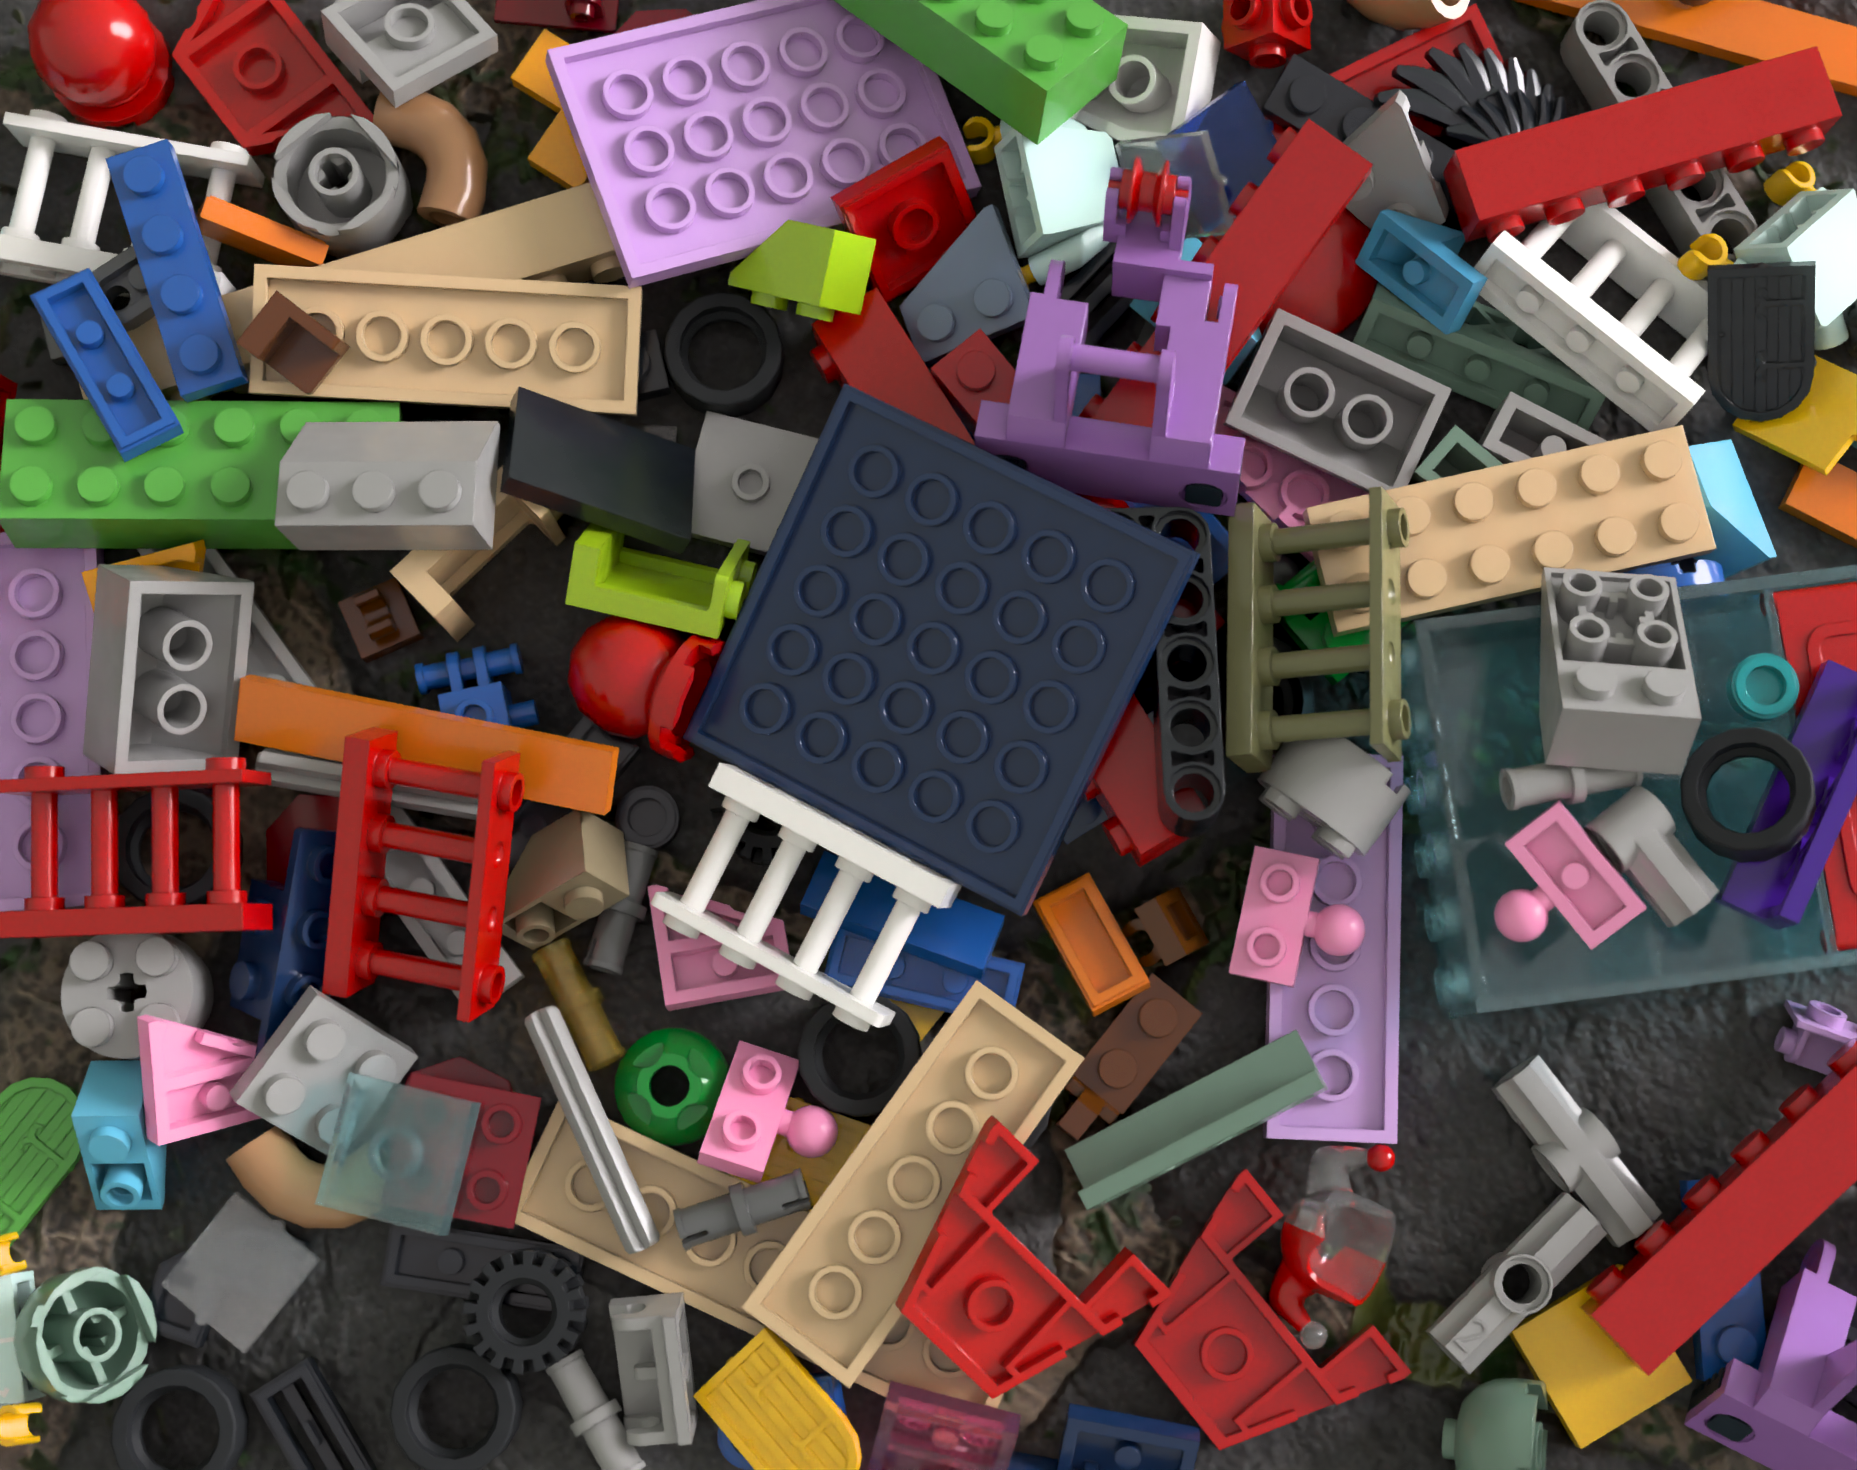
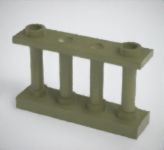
[1226,486,1411,773]

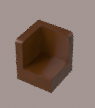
[236,290,350,395]

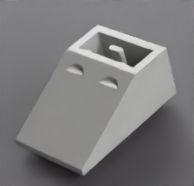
[1539,567,1702,775]

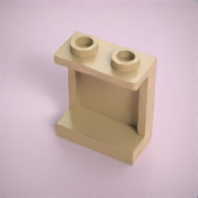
[389,465,566,642]

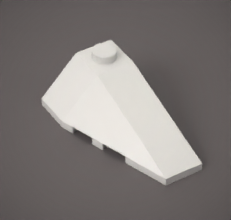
[1071,15,1221,150]

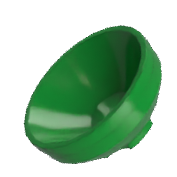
[614,1028,730,1146]

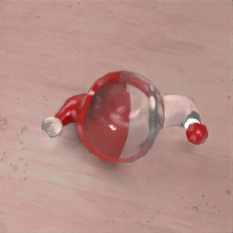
[1269,1144,1396,1350]

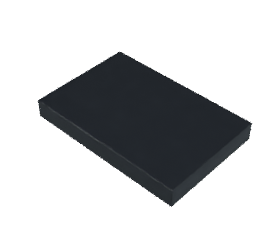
[500,387,695,554]

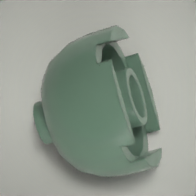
[13,1267,157,1404]
[1442,1378,1548,1470]

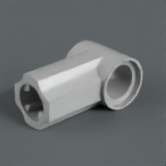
[1583,785,1719,928]

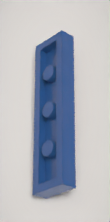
[105,139,249,403]

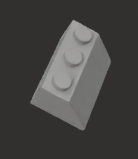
[1223,308,1452,493]
[275,421,500,550]
[83,564,255,774]

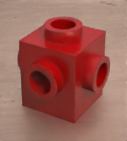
[1221,0,1313,69]

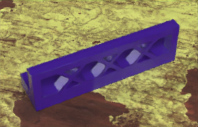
[1715,659,1857,930]

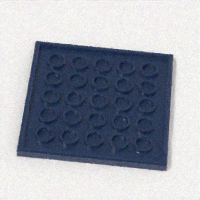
[683,383,1201,917]

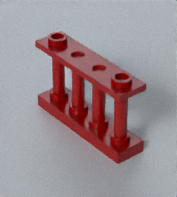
[322,727,525,1023]
[0,757,273,938]

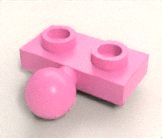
[1494,800,1646,950]
[1228,846,1365,988]
[697,1040,838,1183]

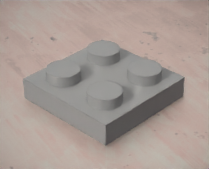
[229,985,418,1162]

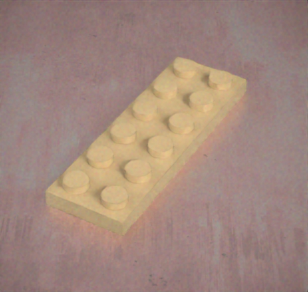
[249,264,643,416]
[1303,425,1716,637]
[741,980,1085,1389]

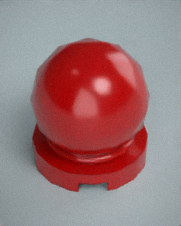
[27,0,175,129]
[567,615,726,763]

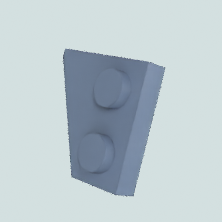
[899,204,1030,367]

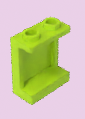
[565,523,757,639]

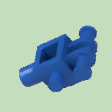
[414,642,540,728]

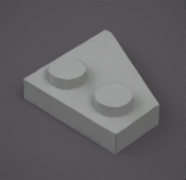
[1343,90,1450,230]

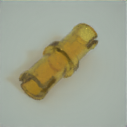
[531,938,627,1072]

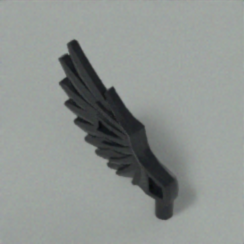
[1373,43,1567,147]

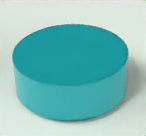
[1726,653,1799,722]

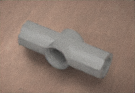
[1491,1055,1662,1247]
[1425,1192,1607,1374]

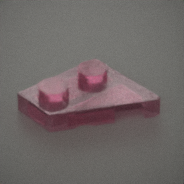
[867,1381,1021,1470]

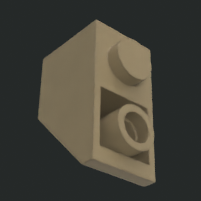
[502,810,630,950]

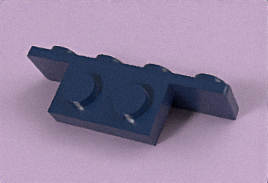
[229,827,337,1058]
[989,1403,1200,1470]

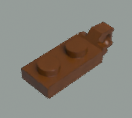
[1055,973,1203,1141]

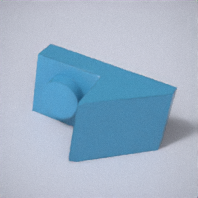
[1355,209,1488,335]

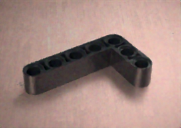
[1106,507,1225,838]

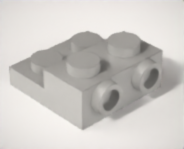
[321,0,498,108]

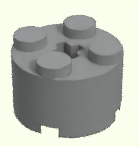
[272,113,413,259]
[1257,737,1411,860]
[61,933,214,1060]

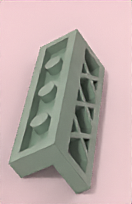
[1352,281,1606,431]
[1064,1030,1328,1210]

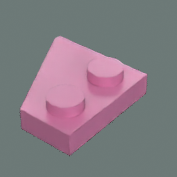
[647,885,790,1011]
[137,1015,261,1146]

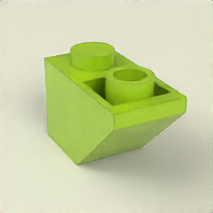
[728,219,877,322]

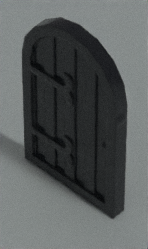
[1706,261,1817,422]

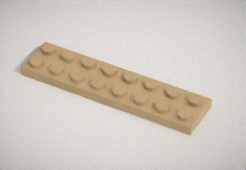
[515,1100,1004,1442]

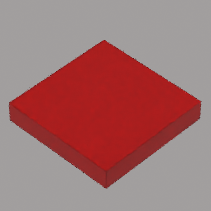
[831,136,977,303]

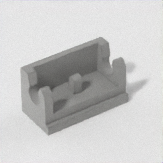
[609,1292,699,1446]

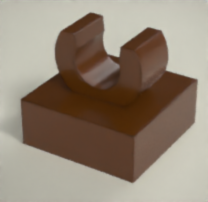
[337,577,425,663]
[1122,887,1210,967]

